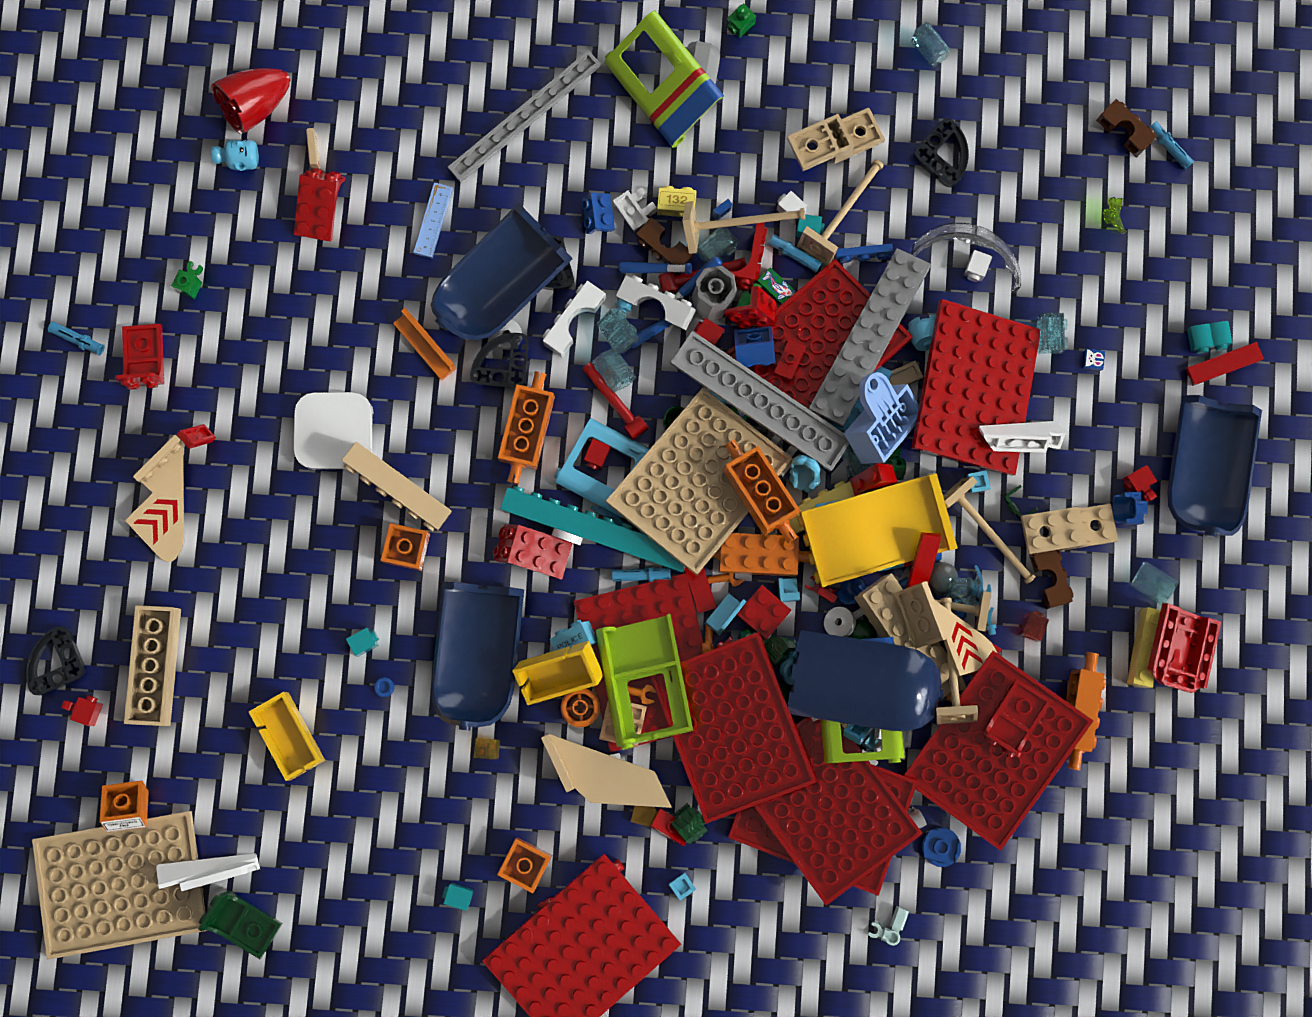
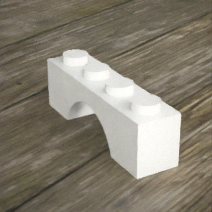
[616,275,696,330]
[542,281,606,358]

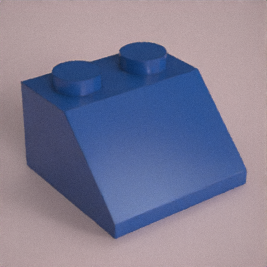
[734,326,775,367]

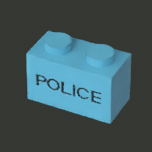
[550,620,598,650]

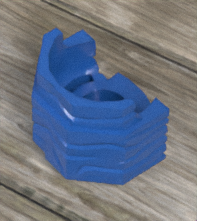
[1112,492,1148,525]

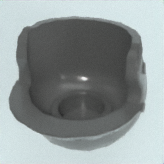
[928,561,958,595]

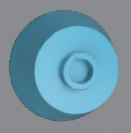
[908,315,936,351]

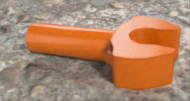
[708,573,744,587]
[702,625,714,653]
[628,685,656,705]

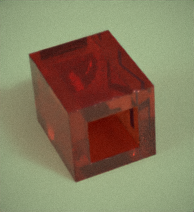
[1019,611,1049,642]

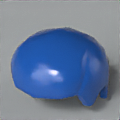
[836,577,866,605]

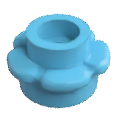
[615,298,633,313]

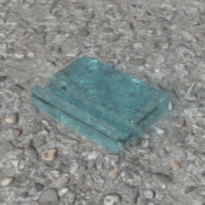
[1130,562,1179,605]
[946,577,981,606]

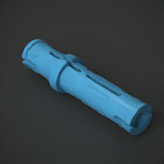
[1150,121,1194,170]
[768,234,822,273]
[48,321,105,356]
[612,566,671,582]

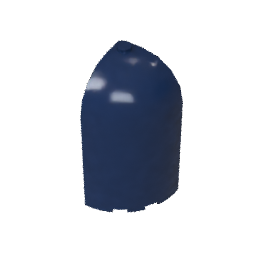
[431,203,573,340]
[1167,395,1262,538]
[432,582,524,731]
[788,630,944,731]

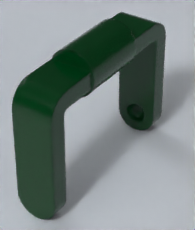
[1004,485,1038,520]

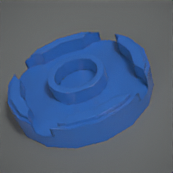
[921,827,961,867]

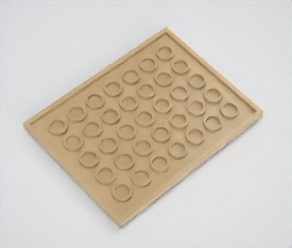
[606,388,793,576]
[32,811,207,960]

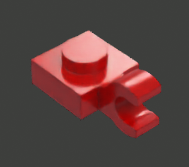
[804,576,838,603]

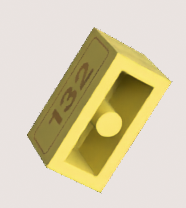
[657,186,696,217]

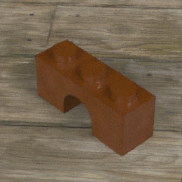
[1096,99,1157,158]
[636,217,694,275]
[1029,550,1074,609]

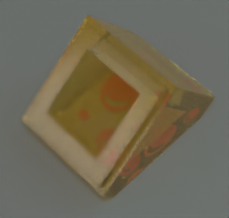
[474,738,500,759]

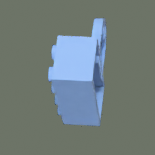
[844,372,919,464]

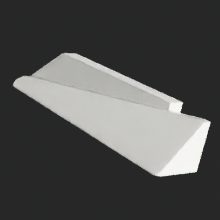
[979,421,1066,453]
[156,853,260,891]

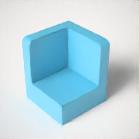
[777,578,800,602]

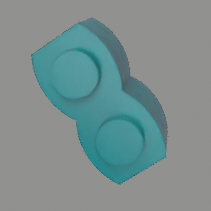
[1187,321,1232,354]

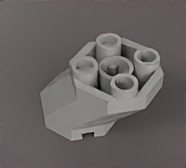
[685,41,720,84]
[692,266,737,320]

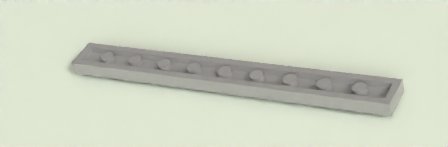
[448,50,601,183]

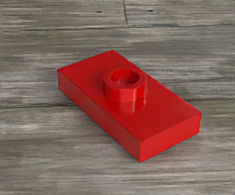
[774,339,806,381]
[177,424,216,449]
[649,809,686,846]

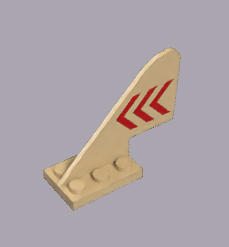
[125,435,184,562]
[895,581,997,676]

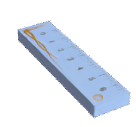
[414,183,453,259]

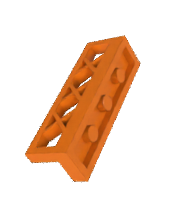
[393,307,456,381]

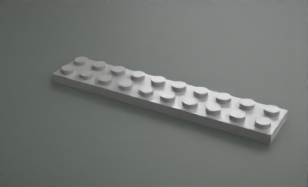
[809,248,931,427]
[670,331,850,472]

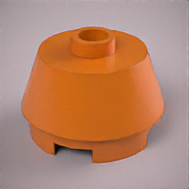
[561,689,600,727]

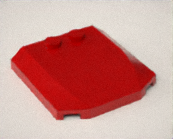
[1147,603,1221,693]

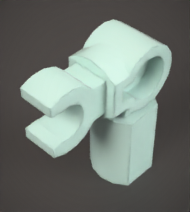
[868,906,909,946]

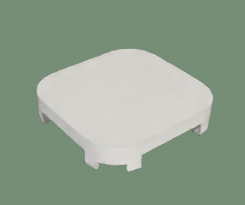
[294,392,374,470]

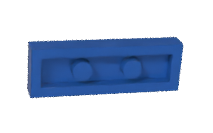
[834,244,893,263]

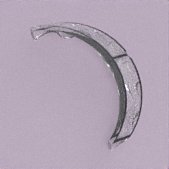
[910,223,1021,293]

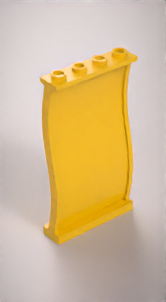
[797,473,958,587]

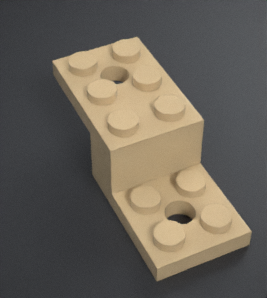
[787,108,885,171]
[1021,504,1118,555]

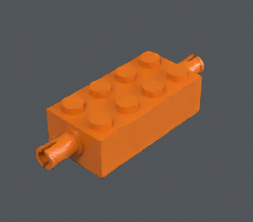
[498,371,555,484]
[723,439,800,544]
[712,533,811,577]
[1066,652,1106,771]

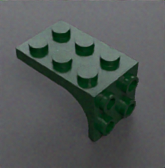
[198,890,283,960]

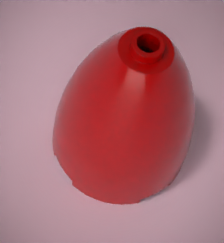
[211,68,291,134]

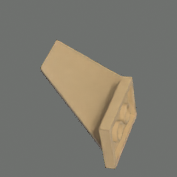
[541,734,672,808]

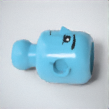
[211,140,259,171]

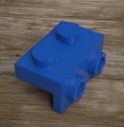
[582,192,615,234]

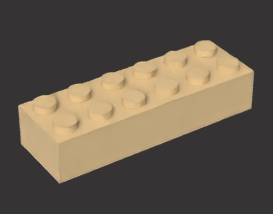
[342,442,452,532]
[854,573,949,684]
[124,605,181,726]

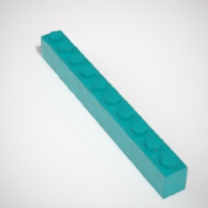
[500,486,685,572]

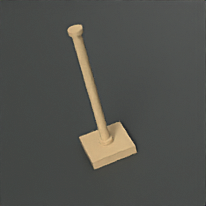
[797,160,883,266]
[682,201,805,254]
[943,476,1036,584]
[867,586,991,631]
[936,598,978,724]

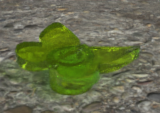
[1104,197,1126,234]

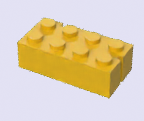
[513,641,604,705]
[249,692,325,781]

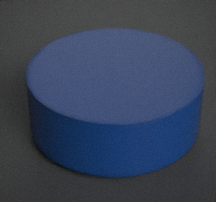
[374,677,395,697]

